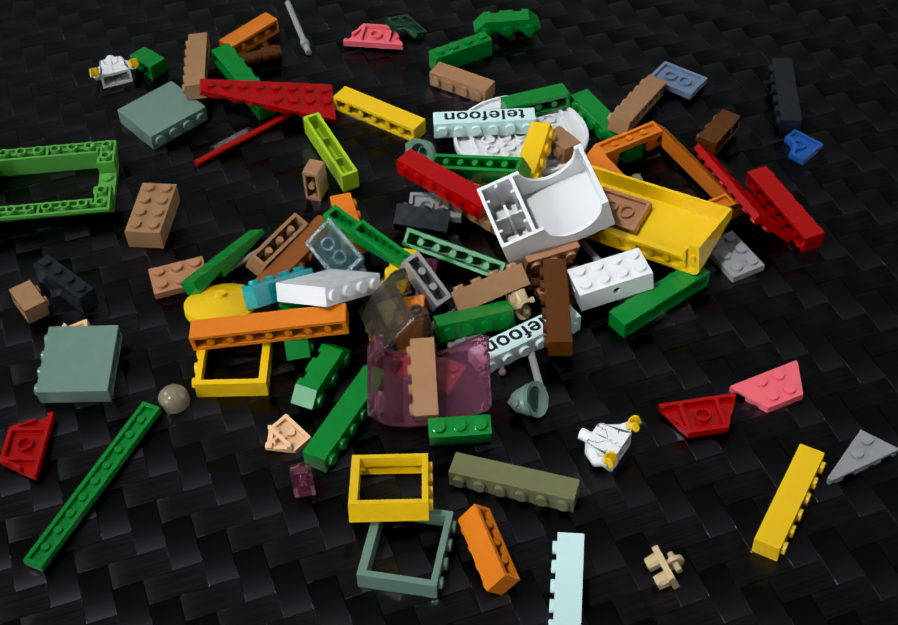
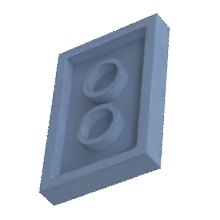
[651,61,707,100]

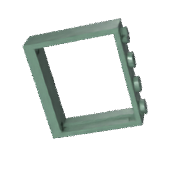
[356,509,457,598]

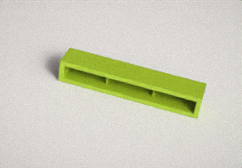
[303,112,360,192]

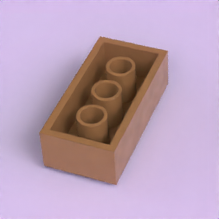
[125,183,180,248]

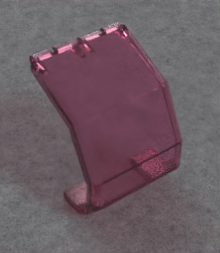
[367,334,492,428]

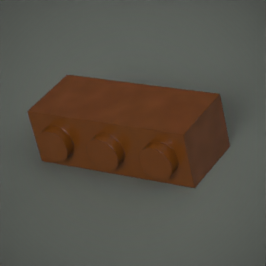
[695,109,741,156]

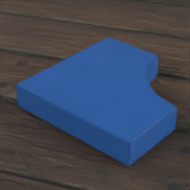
[784,129,823,165]

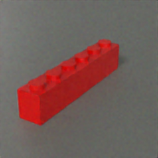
[397,149,487,220]
[745,166,825,252]

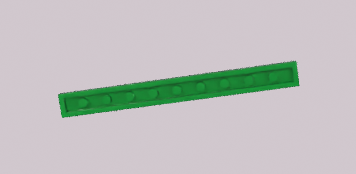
[23,401,161,572]

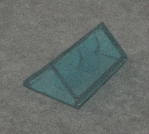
[304,218,365,271]

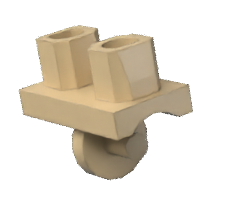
[505,288,535,320]
[644,545,685,590]

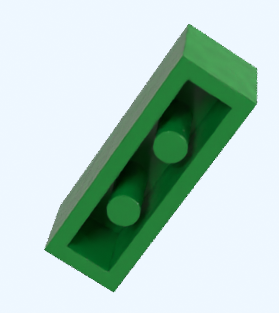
[428,414,492,446]

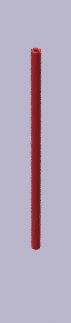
[194,90,334,167]

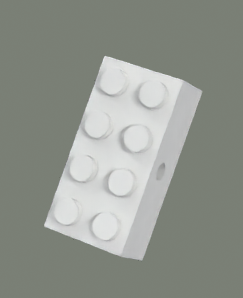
[567,247,654,311]

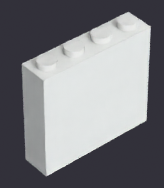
[276,269,381,307]

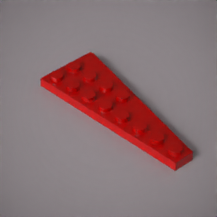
[199,78,336,124]
[694,143,793,243]

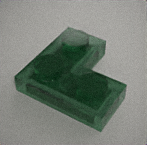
[384,14,428,39]

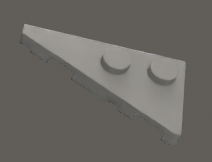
[826,430,898,485]

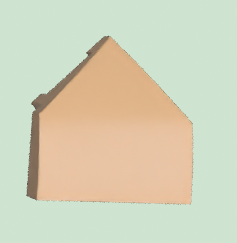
[265,414,312,453]

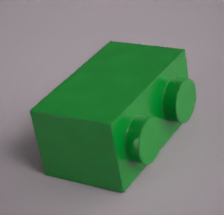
[130,46,167,80]

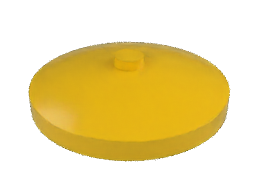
[184,283,261,322]

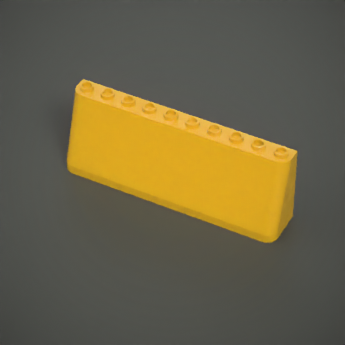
[562,160,732,275]

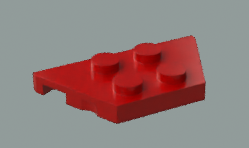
[658,393,736,438]
[0,412,55,480]

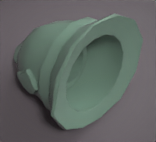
[405,139,438,160]
[507,381,549,418]

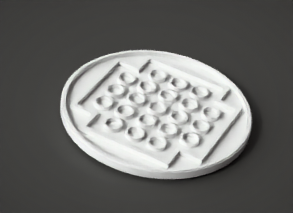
[453,95,589,177]

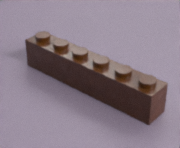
[539,258,573,356]

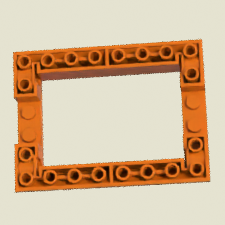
[586,121,746,220]

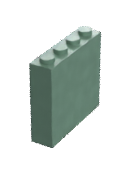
[117,81,208,150]
[34,325,123,403]

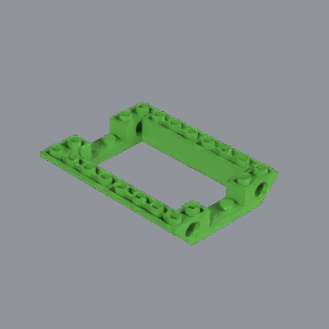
[0,140,119,222]

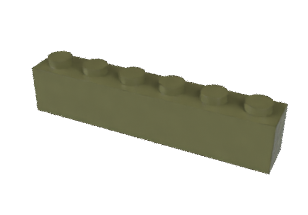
[449,452,580,512]

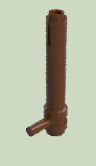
[209,42,282,75]

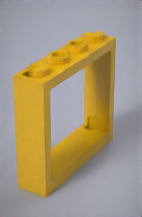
[192,342,275,397]
[348,453,433,523]

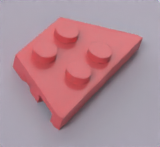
[343,23,403,50]
[729,360,803,413]

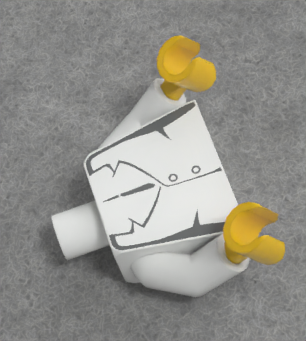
[89,55,140,88]
[578,415,642,472]

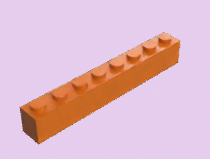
[189,303,349,351]

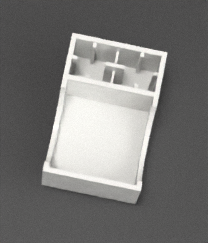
[477,144,615,265]

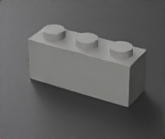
[400,251,452,313]

